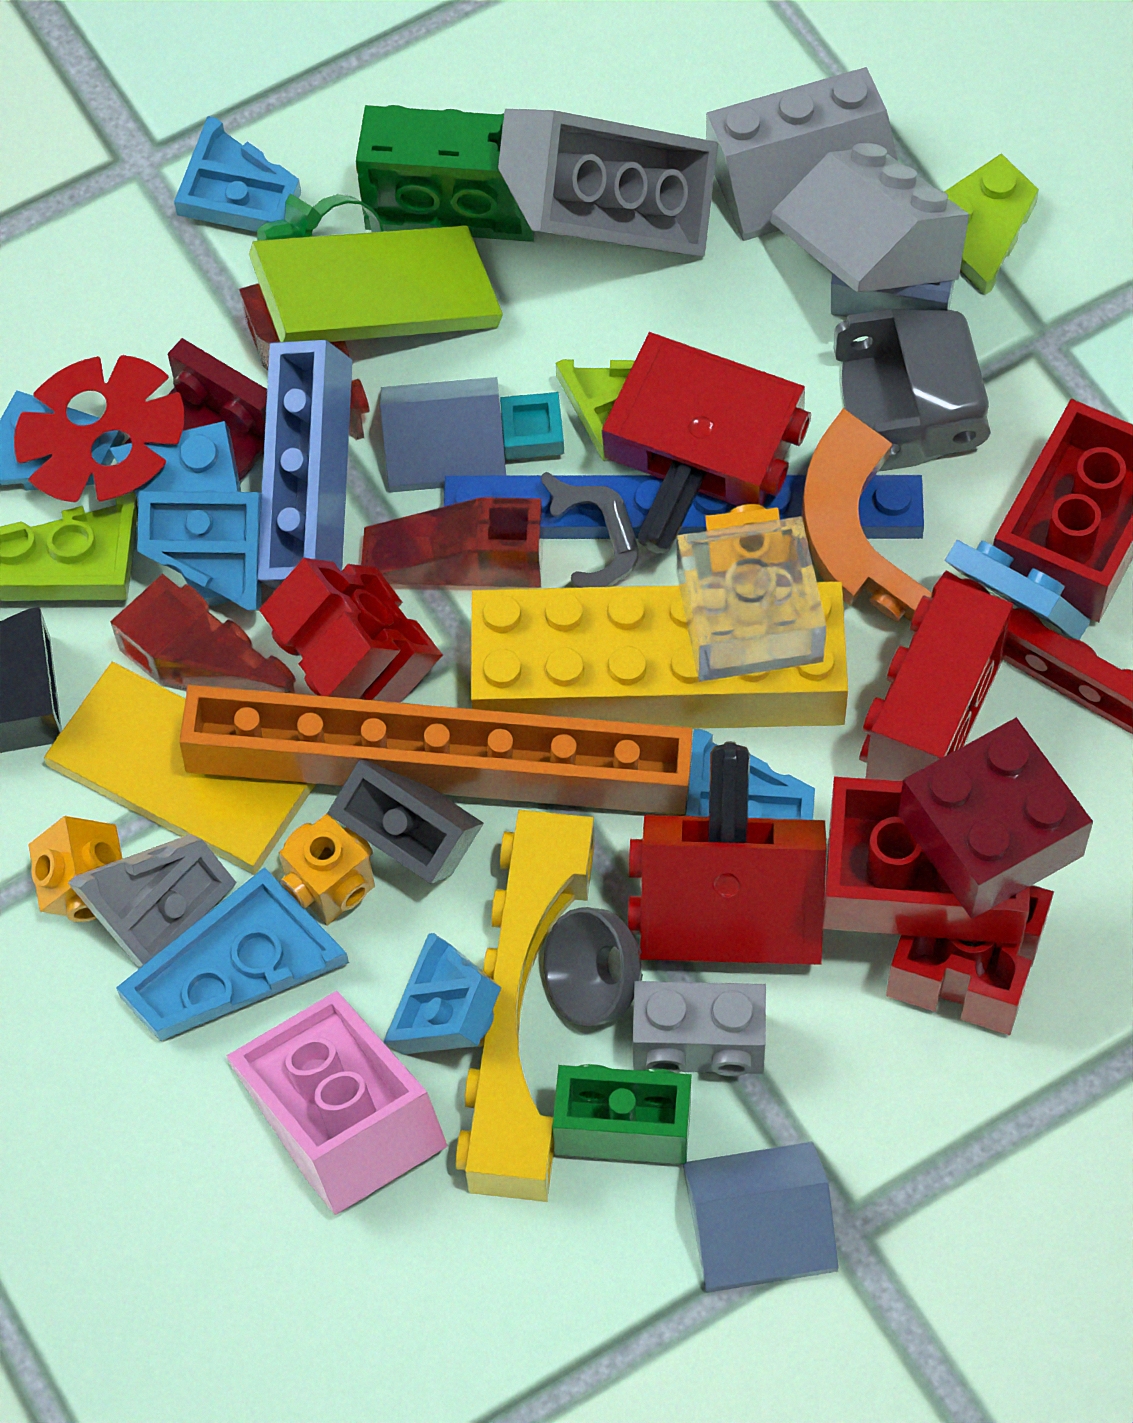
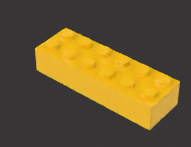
[471,582,848,729]

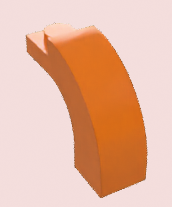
[802,408,933,622]

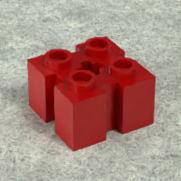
[259,557,443,703]
[886,885,1054,1035]

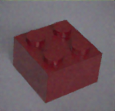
[898,717,1093,919]

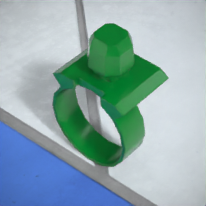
[257,193,384,241]

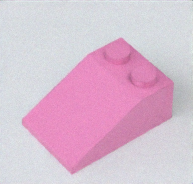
[226,991,448,1215]

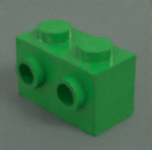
[552,1064,692,1164]

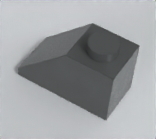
[327,759,484,884]

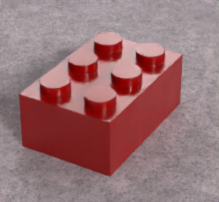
[993,398,1133,623]
[859,577,1014,781]
[823,776,1030,944]

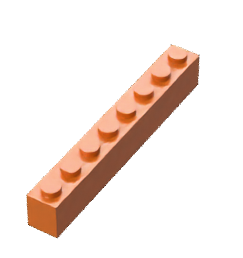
[179,685,693,815]

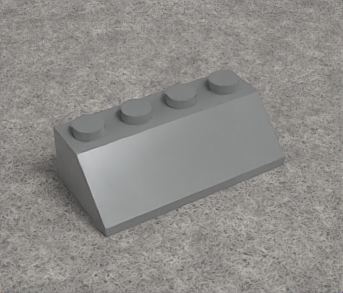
[498,108,718,257]

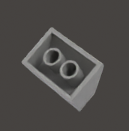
[706,67,898,241]
[770,143,969,293]

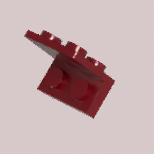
[123,338,267,482]

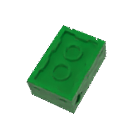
[355,105,535,242]

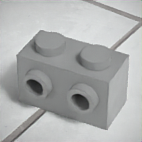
[633,981,766,1076]

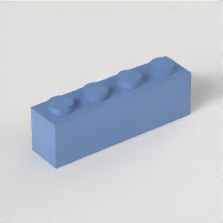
[257,340,353,590]

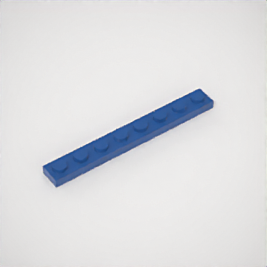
[443,475,924,539]

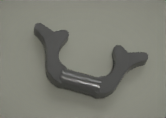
[541,472,639,588]

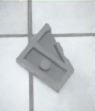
[68,834,237,968]

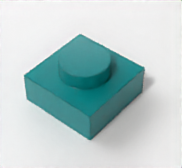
[500,392,565,459]

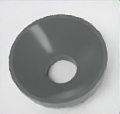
[544,907,643,1026]

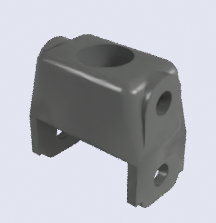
[833,309,991,472]

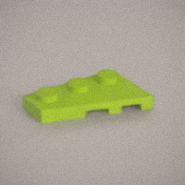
[0,492,138,601]

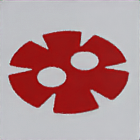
[14,355,184,503]

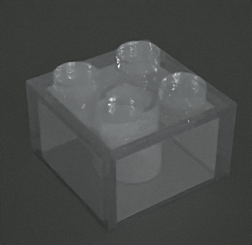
[677,516,826,682]

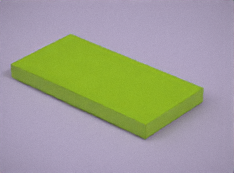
[249,226,503,342]

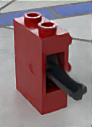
[602,332,812,554]
[628,741,827,965]

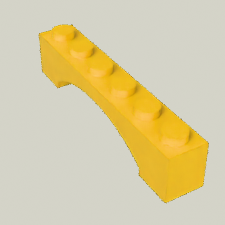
[456,810,595,1202]

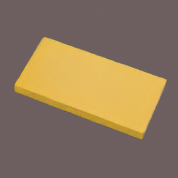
[44,661,316,875]

